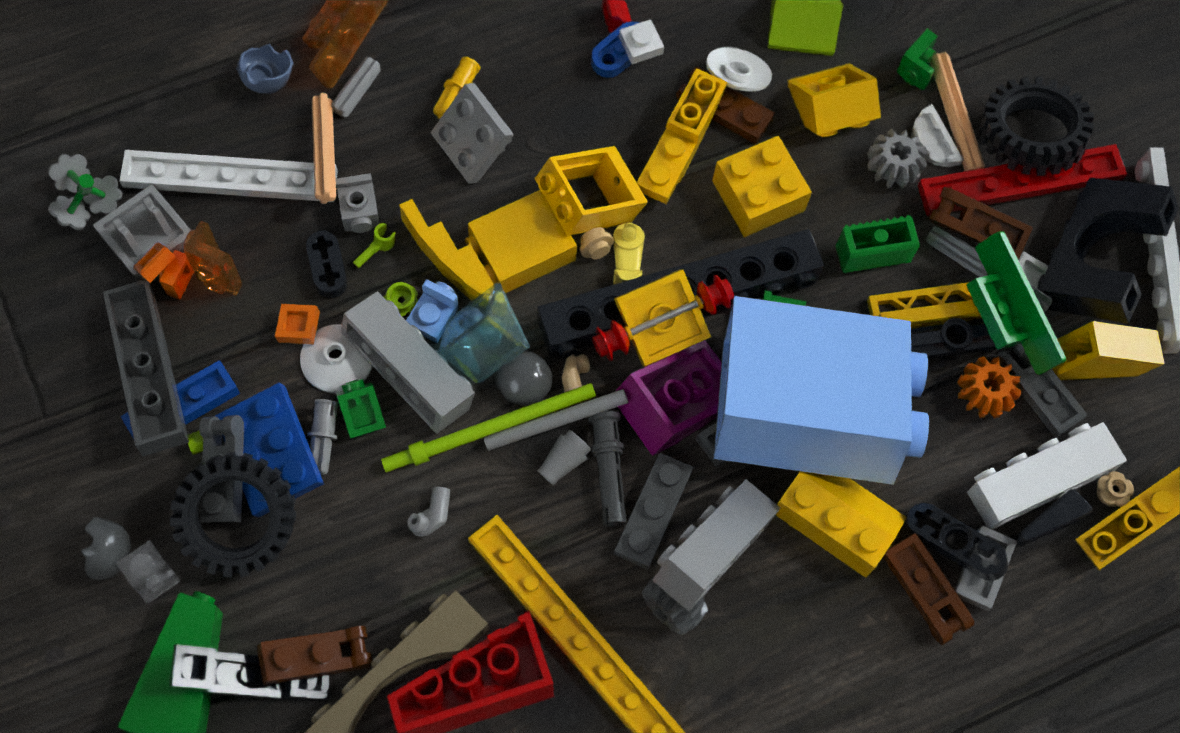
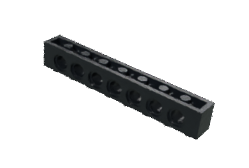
[537,229,824,358]

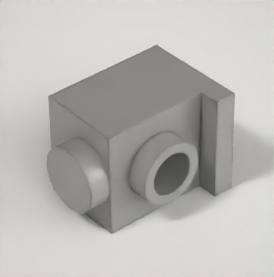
[336,173,379,233]

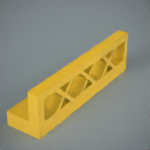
[867,282,982,329]

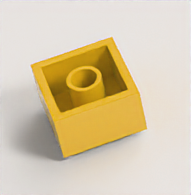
[712,135,812,237]

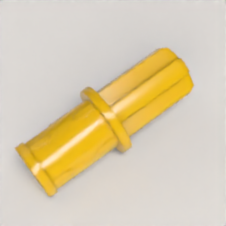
[433,57,480,119]

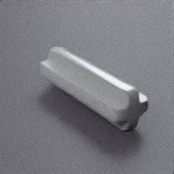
[331,57,381,118]

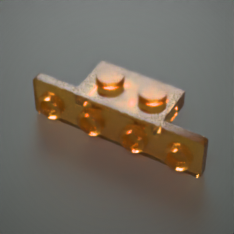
[302,0,388,89]

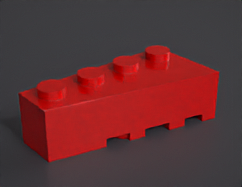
[387,611,554,733]

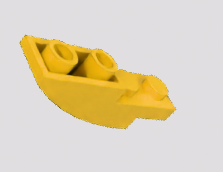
[637,68,727,204]
[1075,466,1180,570]

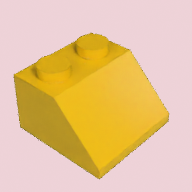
[787,63,881,137]

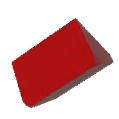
[602,0,632,34]

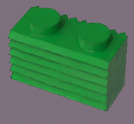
[835,215,920,273]

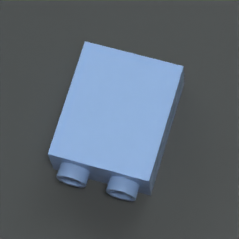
[714,296,929,485]

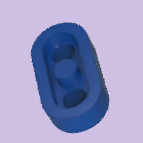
[591,21,639,78]

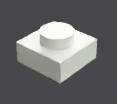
[619,19,664,64]

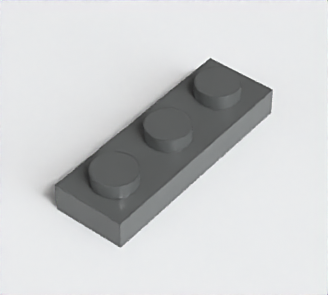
[614,453,694,570]

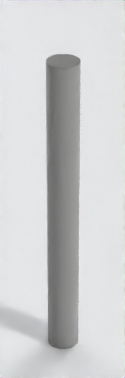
[484,389,628,451]

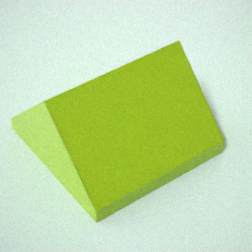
[768,0,843,56]

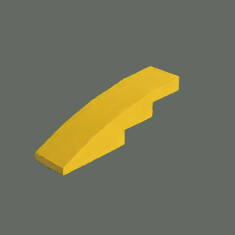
[399,199,505,319]

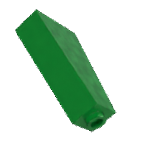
[118,591,223,733]

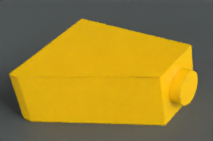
[1052,321,1165,380]

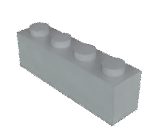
[341,291,475,434]
[652,479,781,611]

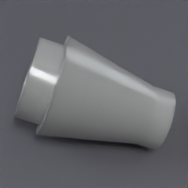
[537,430,591,486]

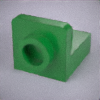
[896,28,938,90]
[336,378,386,439]

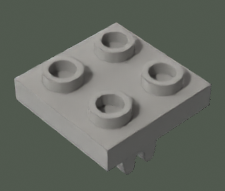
[430,83,514,184]
[93,184,197,281]

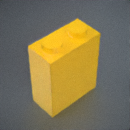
[465,190,577,296]

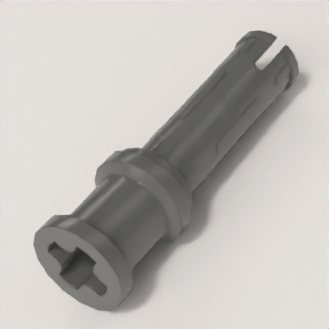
[588,411,627,527]

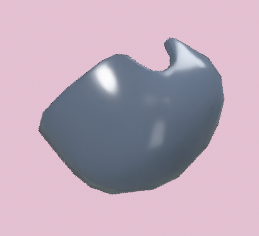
[237,44,293,94]

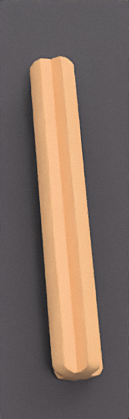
[930,52,985,171]
[312,93,336,204]

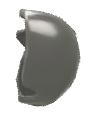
[495,351,553,406]
[81,517,131,580]

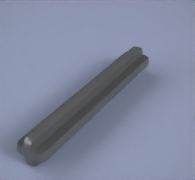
[926,225,1053,313]

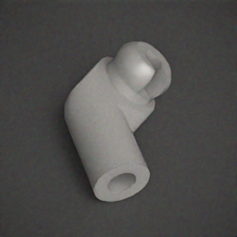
[407,487,450,537]

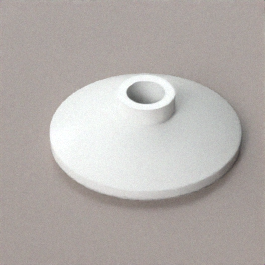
[706,47,772,91]
[300,324,372,394]

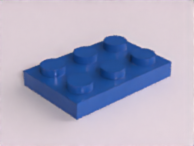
[215,383,324,517]

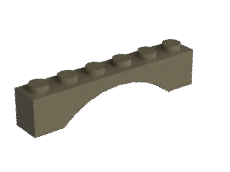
[297,590,489,733]

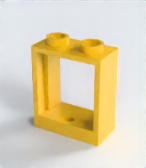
[534,146,648,236]

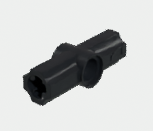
[911,318,1005,361]

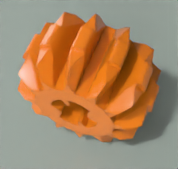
[957,356,1021,419]

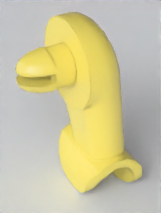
[613,222,645,285]

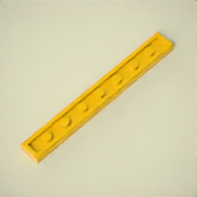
[468,515,685,733]

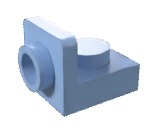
[406,279,459,343]

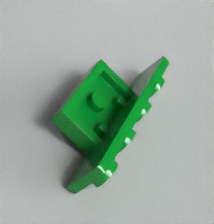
[966,231,1066,375]

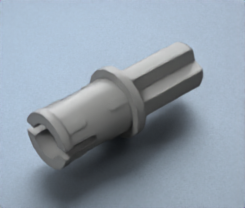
[307,399,339,475]

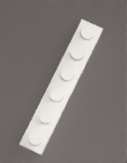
[1135,148,1180,354]
[119,150,338,202]

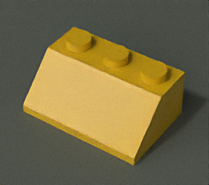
[776,471,907,578]

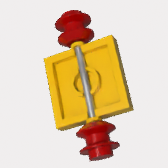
[592,269,734,366]

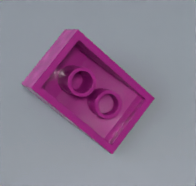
[615,340,722,456]

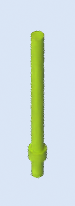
[381,383,596,473]

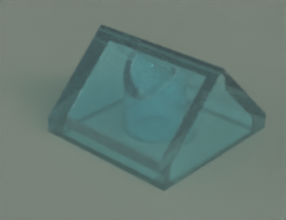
[438,283,530,383]

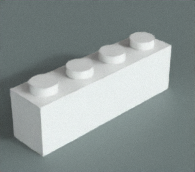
[967,422,1127,529]

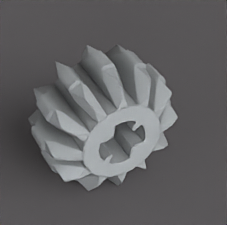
[867,129,927,189]

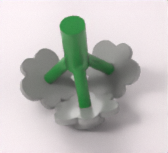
[48,154,122,230]

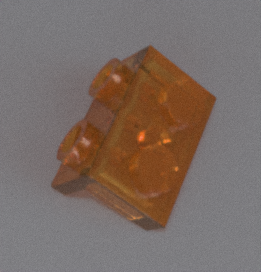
[183,221,243,296]

